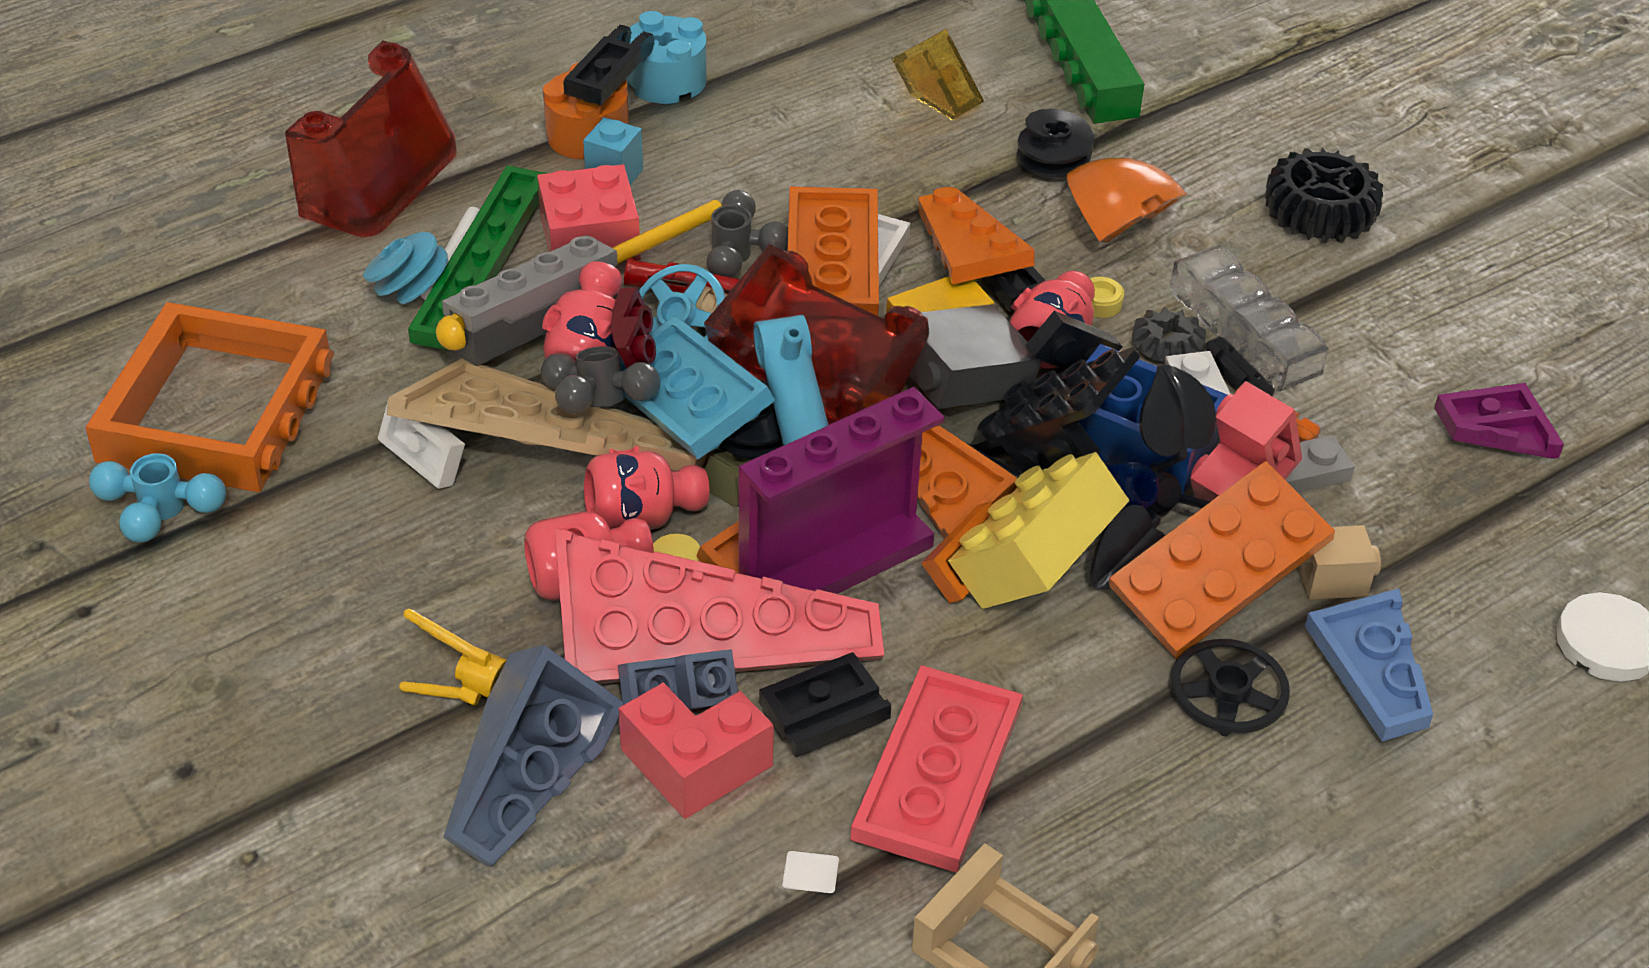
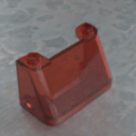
[285,40,457,237]
[704,244,930,425]

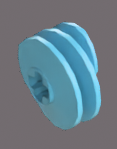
[363,232,448,305]

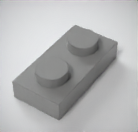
[1285,435,1355,492]

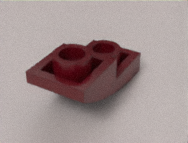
[611,287,657,368]

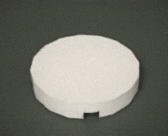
[1556,592,1649,682]

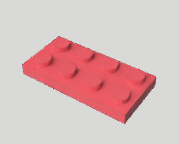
[850,665,1023,873]

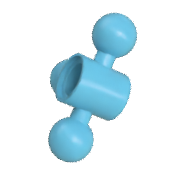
[89,453,227,543]

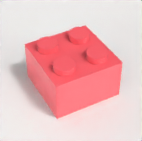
[537,164,641,262]

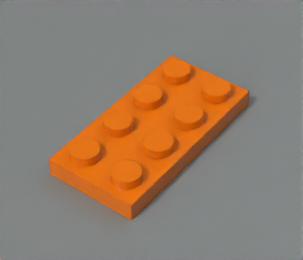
[786,186,879,318]
[1109,461,1335,659]

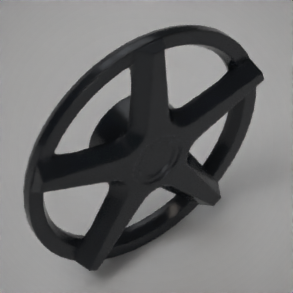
[1170,639,1290,737]

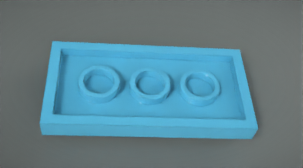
[620,315,775,460]

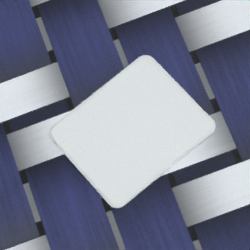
[782,851,839,893]

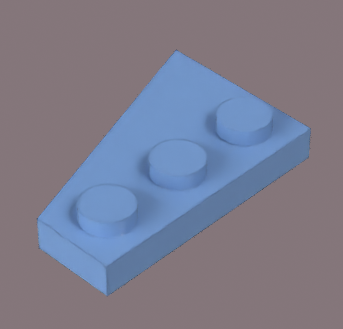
[1305,588,1433,741]

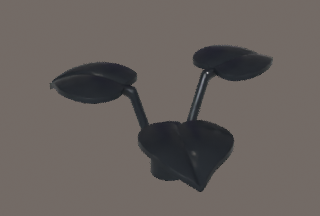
[1090,364,1216,589]

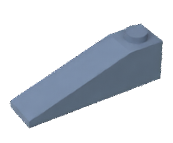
[443,645,623,866]

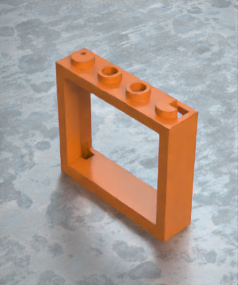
[85,302,334,493]

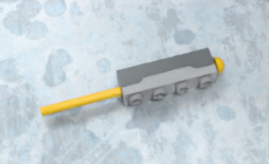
[436,200,722,367]

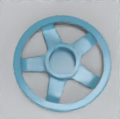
[639,264,727,343]

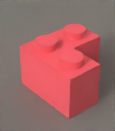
[1190,381,1302,501]
[619,682,774,819]

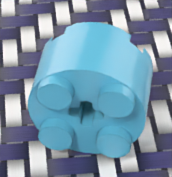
[626,11,707,104]

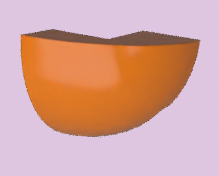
[1067,157,1187,242]

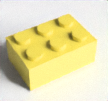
[948,452,1129,609]

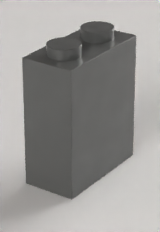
[890,304,1042,409]

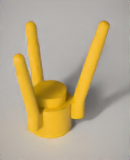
[399,609,507,706]

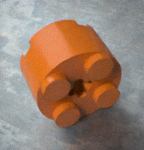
[543,63,629,159]

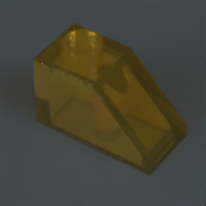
[891,29,984,120]

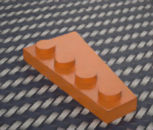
[918,187,1035,285]

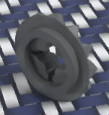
[1132,306,1206,363]

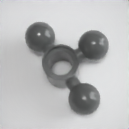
[706,190,788,278]
[541,346,661,414]

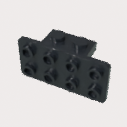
[971,347,1141,473]

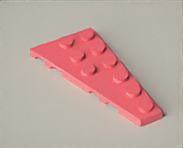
[555,528,884,684]

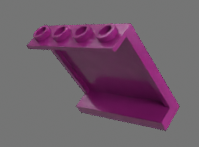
[739,387,945,594]

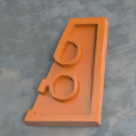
[917,425,1017,539]

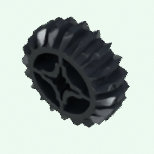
[1265,148,1383,243]

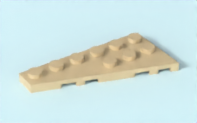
[386,358,715,472]

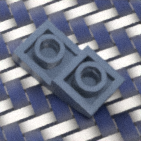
[618,649,738,710]

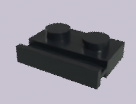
[759,652,891,757]

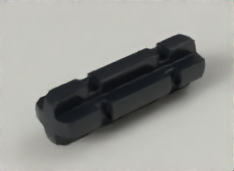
[1206,336,1275,396]

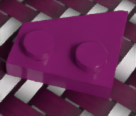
[1434,383,1564,459]

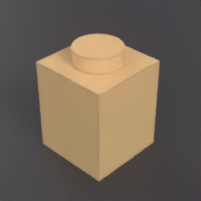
[1298,525,1381,600]

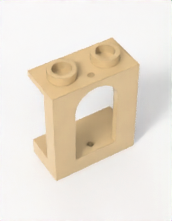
[912,843,1099,968]

